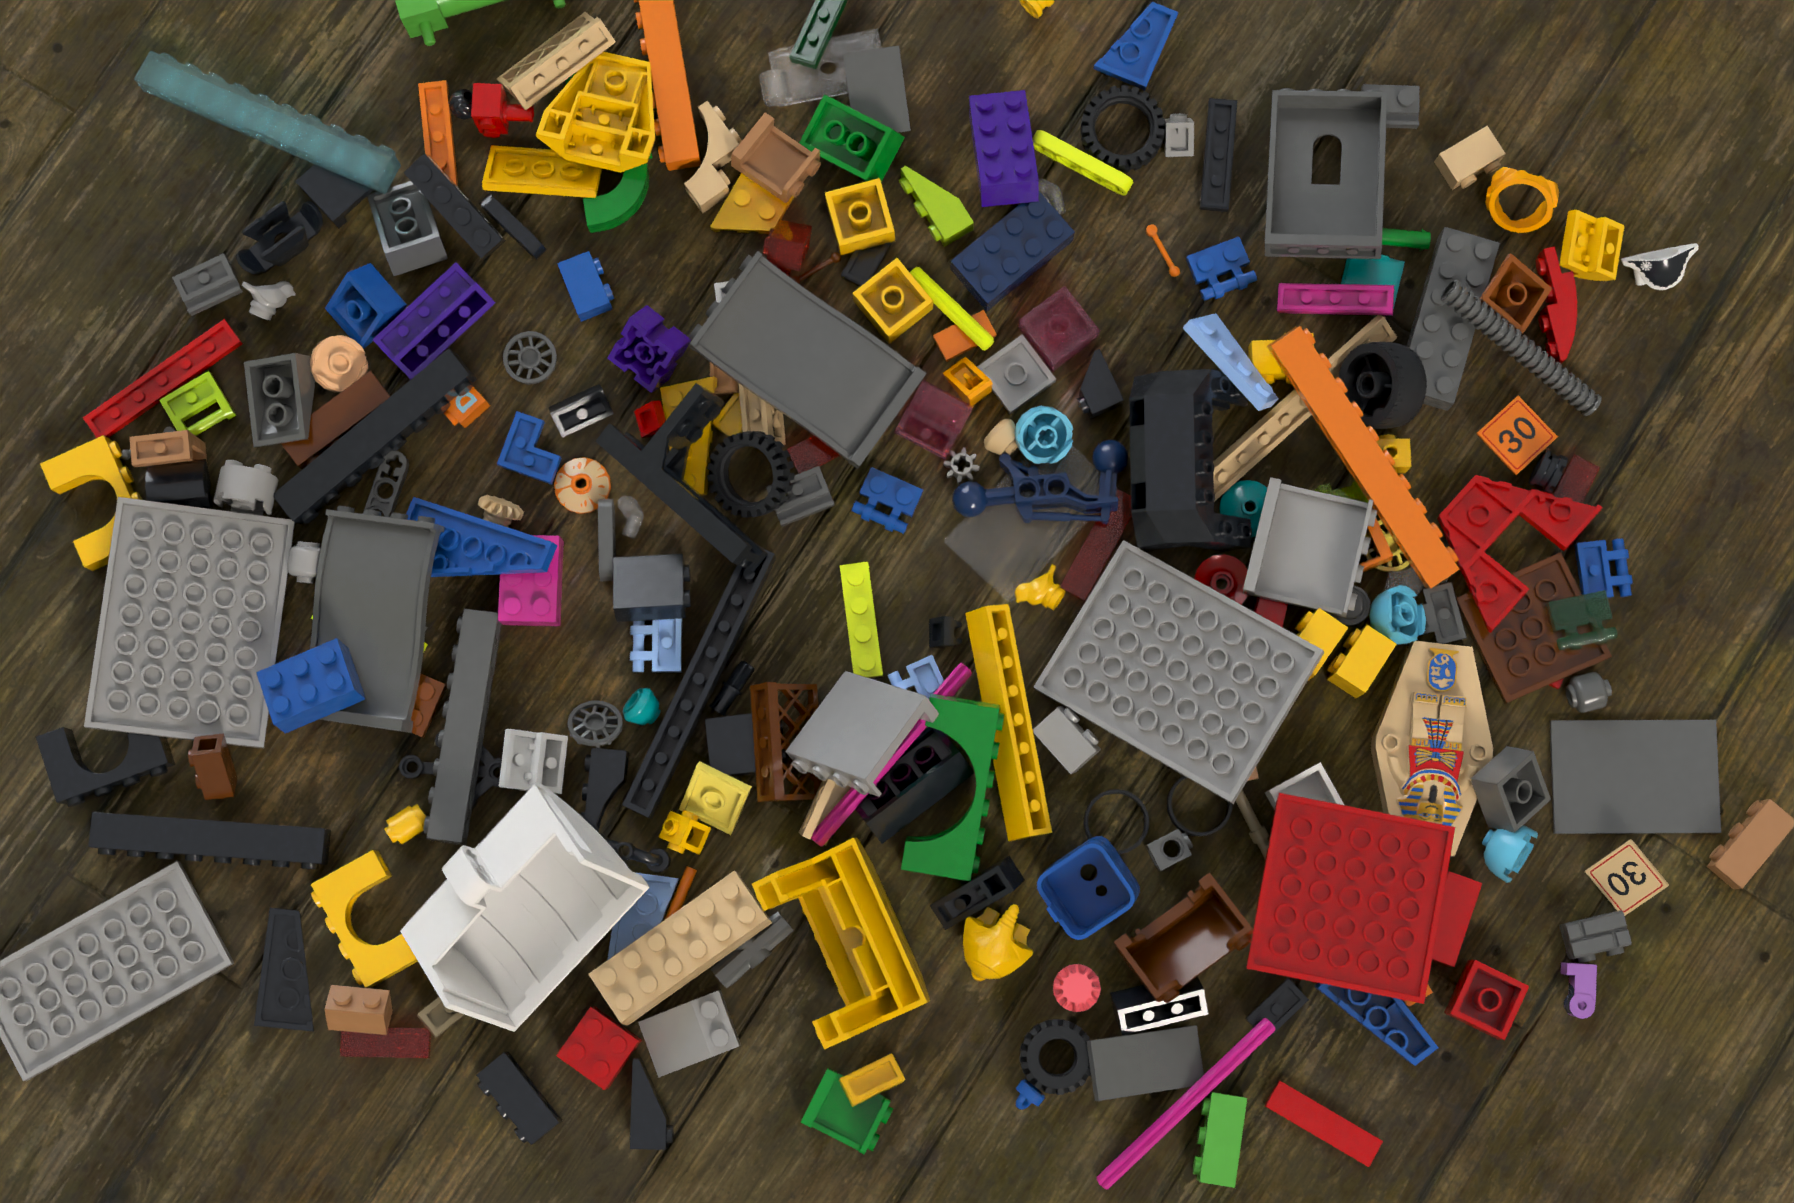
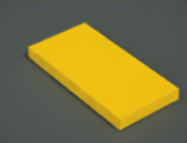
[482,145,602,198]

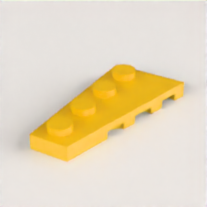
[660,376,717,496]

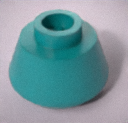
[623,688,660,726]

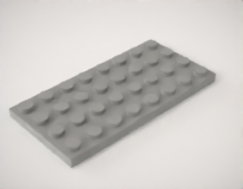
[0,861,234,1081]

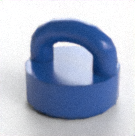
[1015,1079,1045,1110]

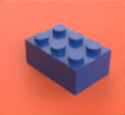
[256,638,366,733]

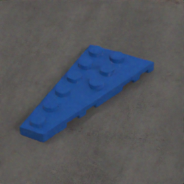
[406,497,558,577]

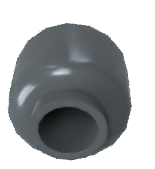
[1565,672,1612,713]

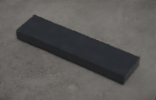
[1200,98,1238,212]

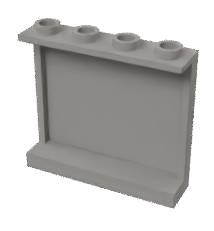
[1243,477,1377,617]
[785,671,939,797]

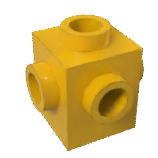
[1377,434,1411,473]
[659,810,711,855]

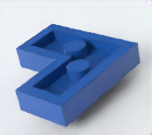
[497,411,562,485]

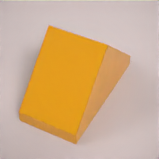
[943,356,993,408]

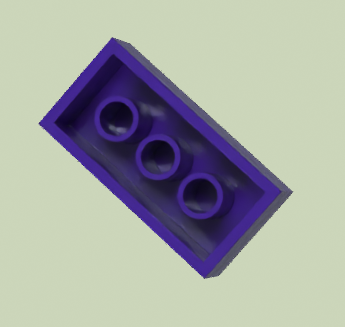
[969,90,1039,207]

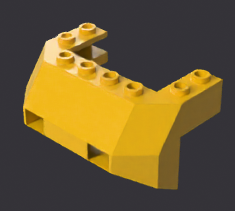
[752,837,930,1049]

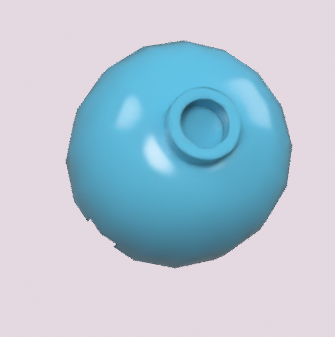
[1015,405,1073,464]
[1369,585,1426,645]
[1482,825,1538,883]

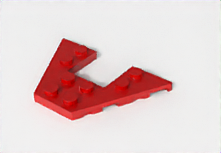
[1437,475,1603,633]

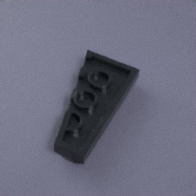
[254,908,314,1032]

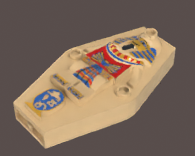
[1371,641,1493,857]

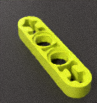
[1032,130,1133,195]

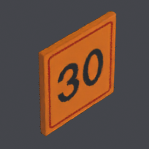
[1476,395,1558,475]

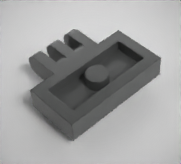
[1420,582,1467,644]

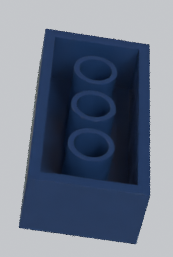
[950,191,1075,312]

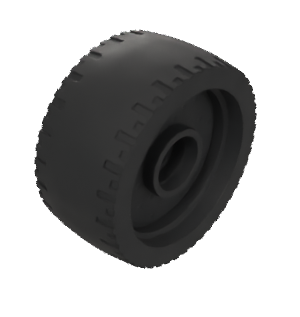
[1339,342,1427,429]

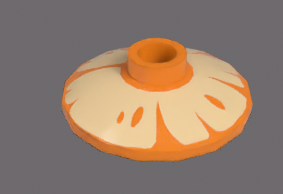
[554,457,611,514]

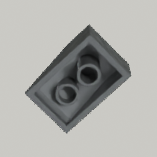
[367,181,448,276]
[244,353,315,447]

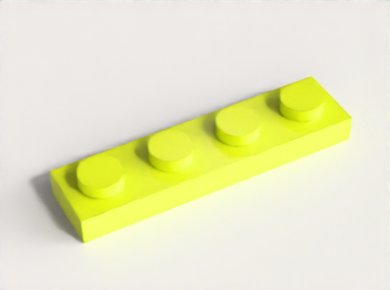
[840,562,883,678]

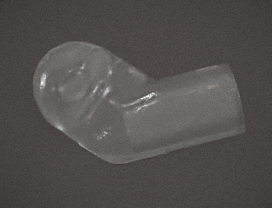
[1039,179,1066,215]
[617,495,644,539]

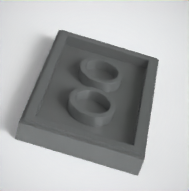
[843,45,911,132]

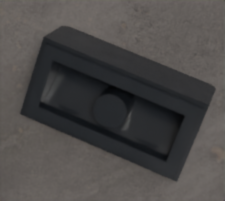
[549,384,614,438]

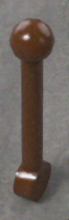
[791,252,841,284]

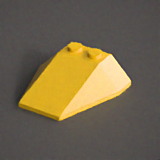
[536,52,655,173]

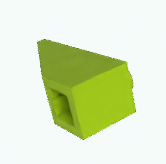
[899,166,974,247]

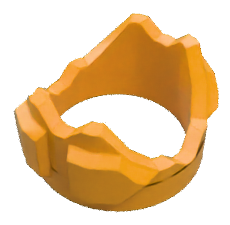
[1485,167,1559,233]

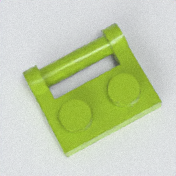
[159,371,237,436]

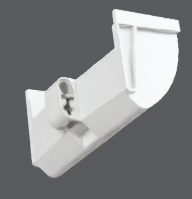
[400,782,650,1032]

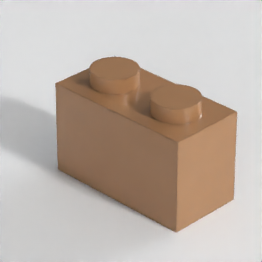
[325,985,392,1035]

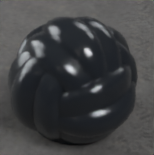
[449,89,472,120]

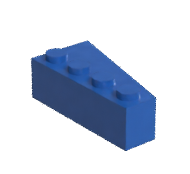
[1314,983,1439,1066]

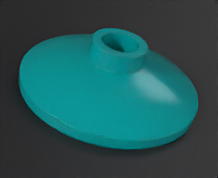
[1220,480,1267,537]

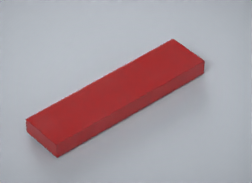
[1264,1080,1383,1167]

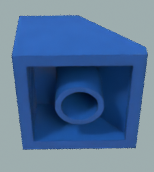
[325,263,407,349]

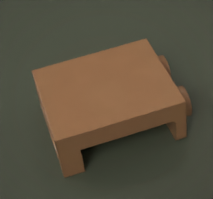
[731,112,821,203]
[129,430,208,467]

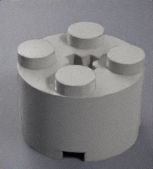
[213,460,279,516]

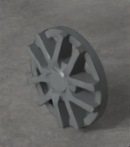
[503,331,557,385]
[568,701,623,748]

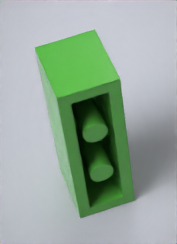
[1193,1092,1247,1188]

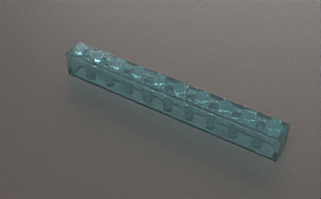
[134,51,401,194]

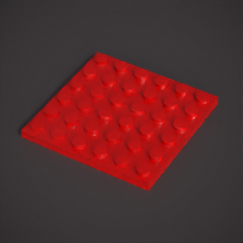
[1246,793,1456,1004]

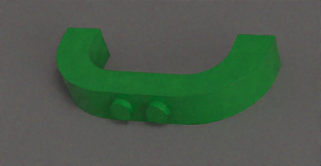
[565,73,653,233]

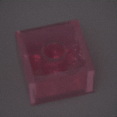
[1018,286,1100,372]

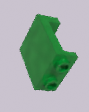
[801,1068,894,1155]

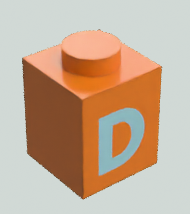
[443,387,490,428]

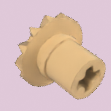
[478,495,524,527]

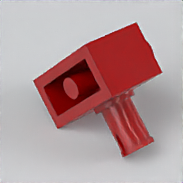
[471,83,534,138]

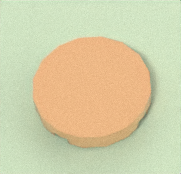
[310,335,368,393]

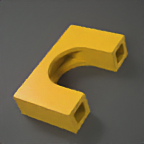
[40,435,142,571]
[311,850,418,988]

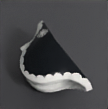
[1621,243,1698,290]

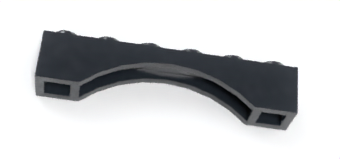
[580,748,629,833]

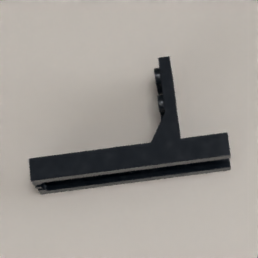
[595,383,768,572]

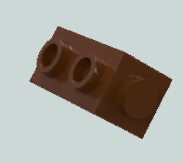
[188,733,237,800]

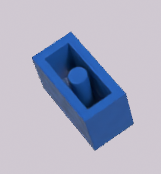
[557,251,615,322]

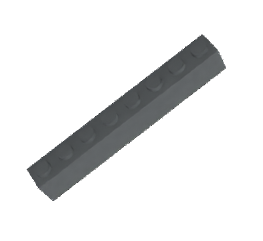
[424,609,502,846]

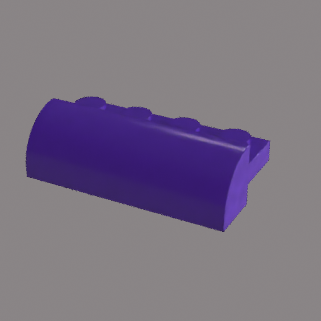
[372,262,495,380]

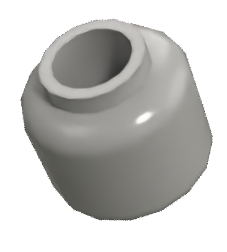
[288,541,321,584]

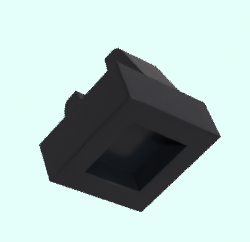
[929,616,962,648]

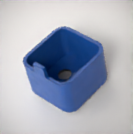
[1037,836,1140,940]

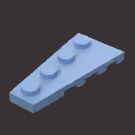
[1183,313,1278,411]

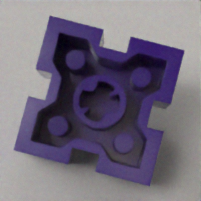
[608,305,691,393]

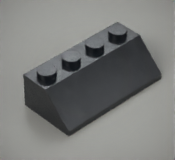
[855,727,974,844]

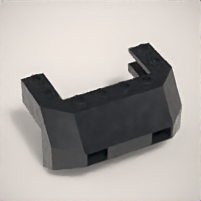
[1129,369,1252,552]

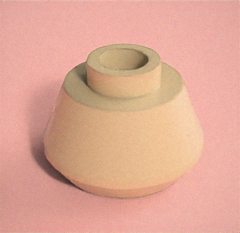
[984,419,1018,456]

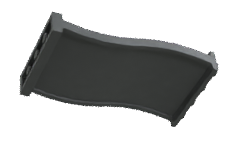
[688,251,927,469]
[310,506,445,733]

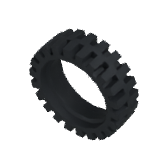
[1081,85,1165,173]
[707,431,794,518]

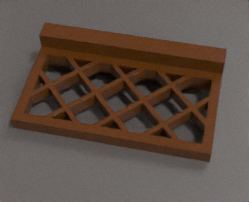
[750,682,822,802]

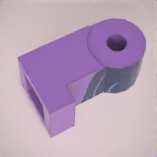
[1561,962,1597,1019]

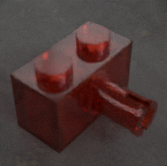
[763,219,812,277]

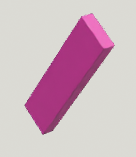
[1277,283,1394,315]

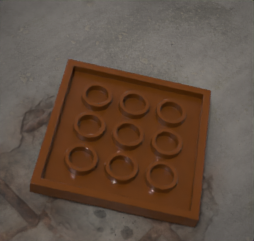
[1456,552,1612,705]

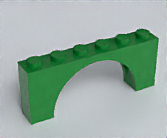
[901,693,1004,881]

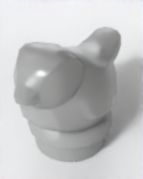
[242,281,296,320]

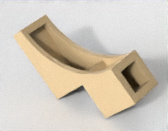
[684,101,742,214]

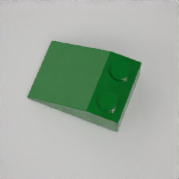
[799,94,905,182]

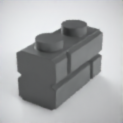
[1560,910,1632,963]

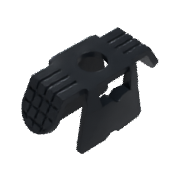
[236,201,323,274]

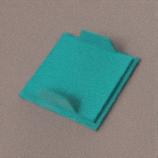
[1341,255,1405,316]

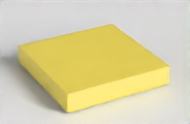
[679,761,752,835]

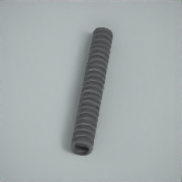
[1440,280,1602,416]

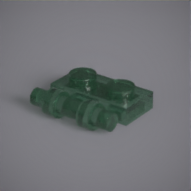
[1546,590,1618,651]

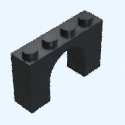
[36,727,175,807]

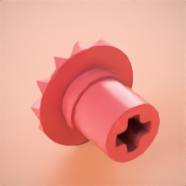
[1053,964,1101,1012]

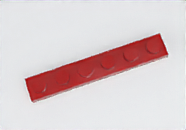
[83,319,243,438]

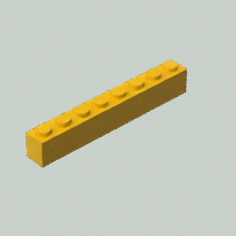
[965,604,1052,841]

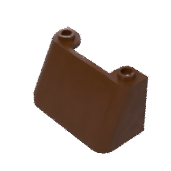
[1114,873,1253,1003]

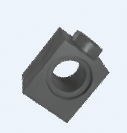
[1145,829,1193,872]

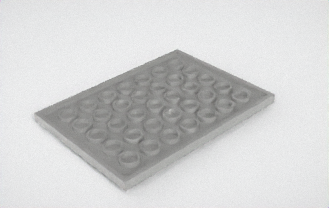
[84,497,295,749]
[1034,540,1324,804]

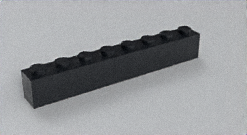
[273,349,477,524]
[88,812,331,870]

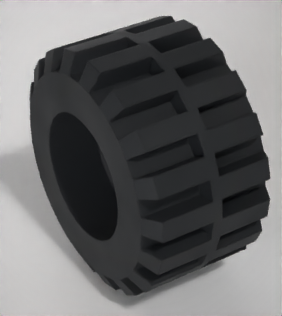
[1019,1019,1091,1095]

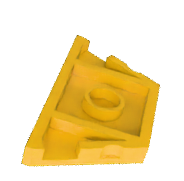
[710,173,794,234]

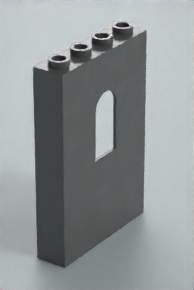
[1265,88,1387,259]

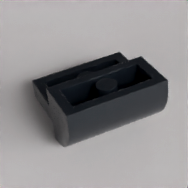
[145,459,213,509]

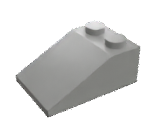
[638,990,741,1078]

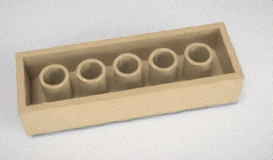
[588,870,772,1026]

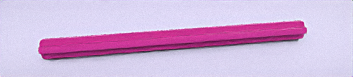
[811,663,972,846]
[1096,1018,1276,1190]

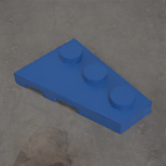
[1093,2,1178,90]

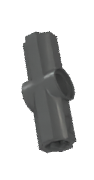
[711,911,794,988]

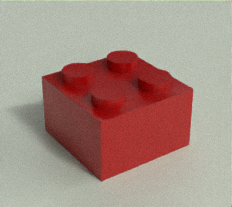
[1444,960,1529,1040]
[556,1006,642,1090]

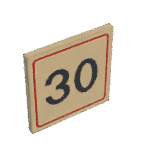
[1585,839,1669,916]

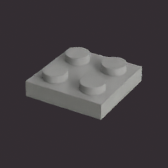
[977,334,1056,414]

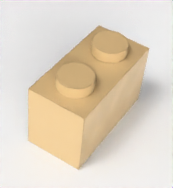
[1434,126,1506,190]

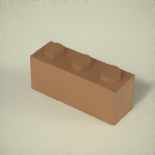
[1706,799,1794,889]

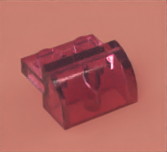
[894,380,974,460]

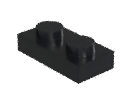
[1245,978,1309,1041]

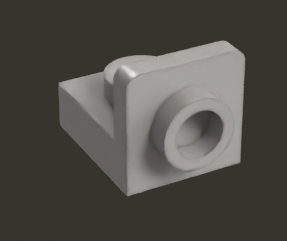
[1164,113,1194,157]

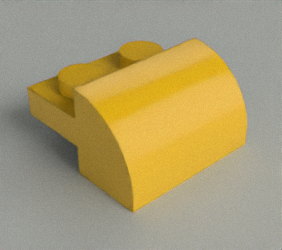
[1559,210,1624,281]

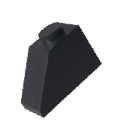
[1077,349,1124,419]

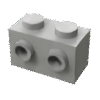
[1033,706,1101,774]

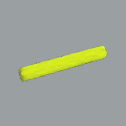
[910,267,994,351]

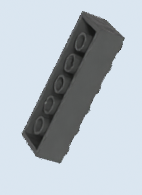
[1406,227,1500,411]

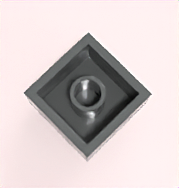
[1470,746,1551,833]

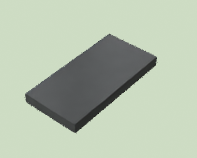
[1086,1025,1204,1101]

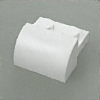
[499,729,568,794]

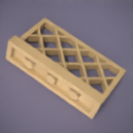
[496,12,616,110]

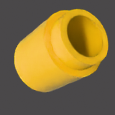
[384,804,426,845]

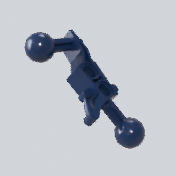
[952,440,1129,524]

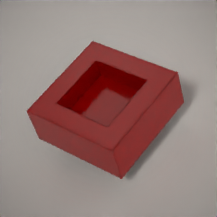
[634,401,666,438]

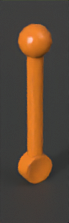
[1146,224,1180,277]

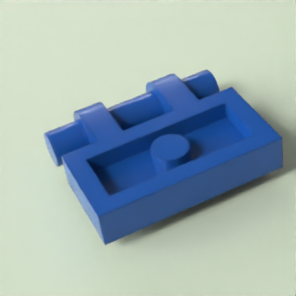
[1186,236,1257,301]
[851,467,923,534]
[1574,538,1633,601]

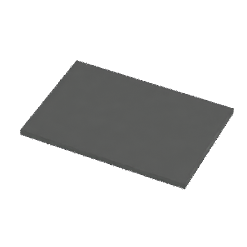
[1549,720,1721,834]

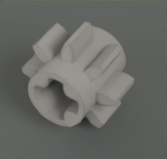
[944,447,979,485]

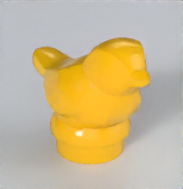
[1015,564,1066,610]

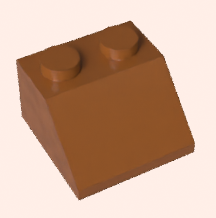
[1480,253,1552,334]

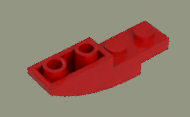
[1535,246,1577,364]

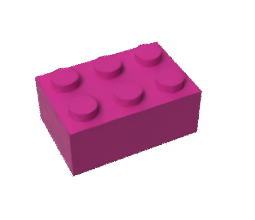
[498,535,564,626]

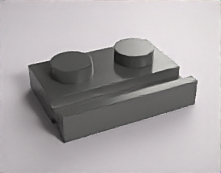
[1361,84,1420,129]
[172,253,243,316]
[766,466,835,527]

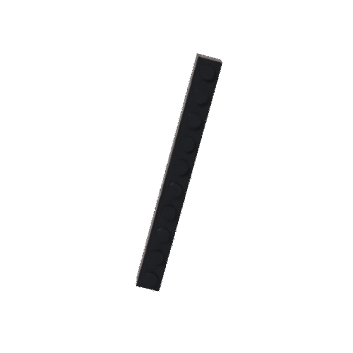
[622,548,776,819]

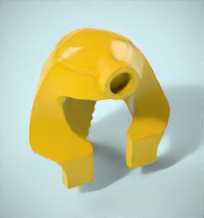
[963,904,1033,981]

